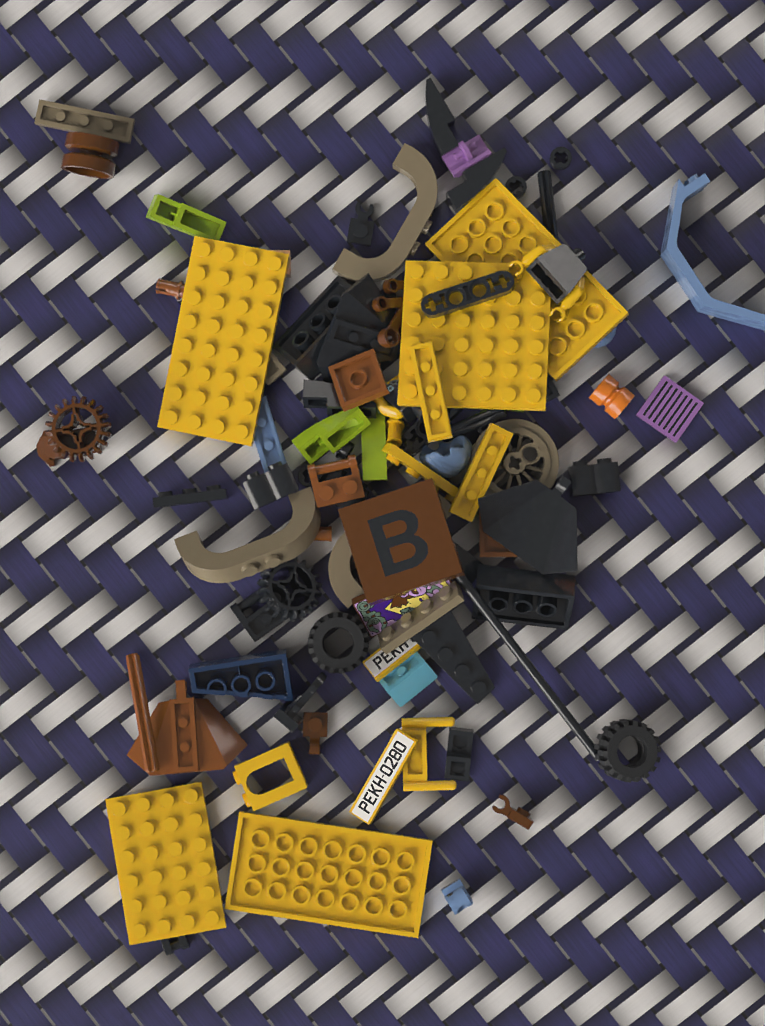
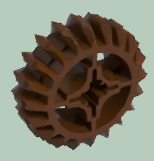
[45,396,112,463]

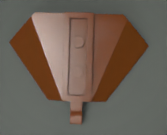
[127,680,248,776]

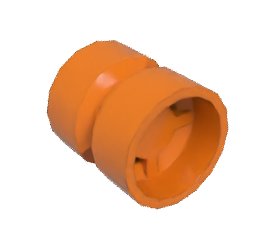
[589,374,635,419]

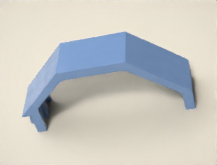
[660,173,765,331]

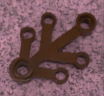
[372,278,404,348]

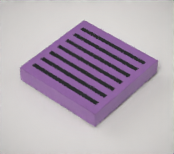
[636,375,704,443]

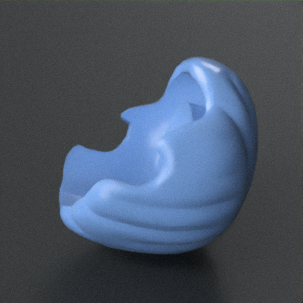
[419,435,472,478]

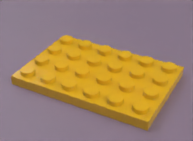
[105,782,227,945]

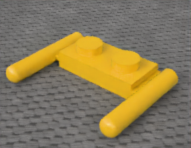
[401,717,457,791]

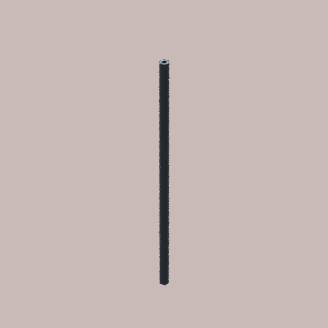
[455,575,598,761]

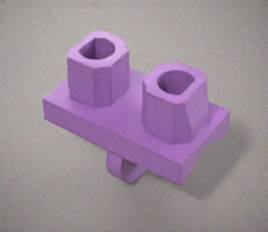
[442,135,492,178]

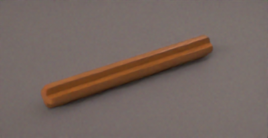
[126,653,159,773]

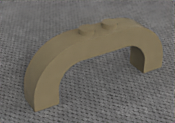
[332,143,438,283]
[174,487,321,583]
[328,489,452,609]

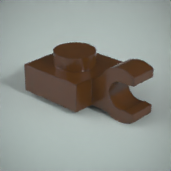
[303,712,328,754]
[492,794,533,830]

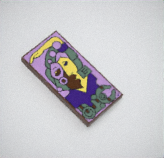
[351,580,452,638]

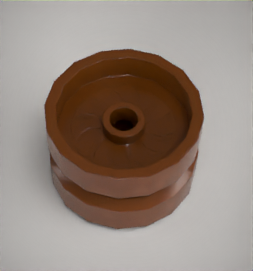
[61,132,120,179]

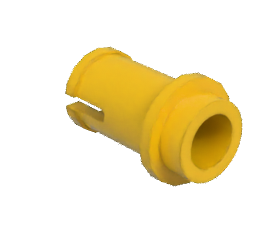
[385,418,405,447]

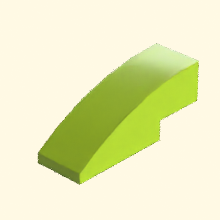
[146,194,226,241]
[291,407,371,464]
[361,409,387,481]

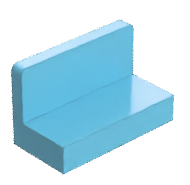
[379,651,438,707]

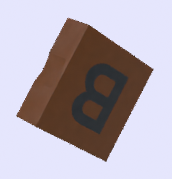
[338,478,465,606]

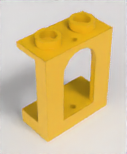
[232,741,308,811]

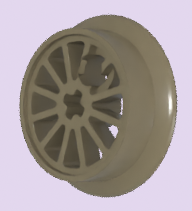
[471,419,559,496]

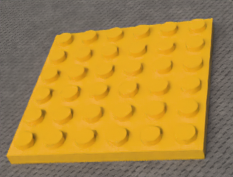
[397,260,551,411]

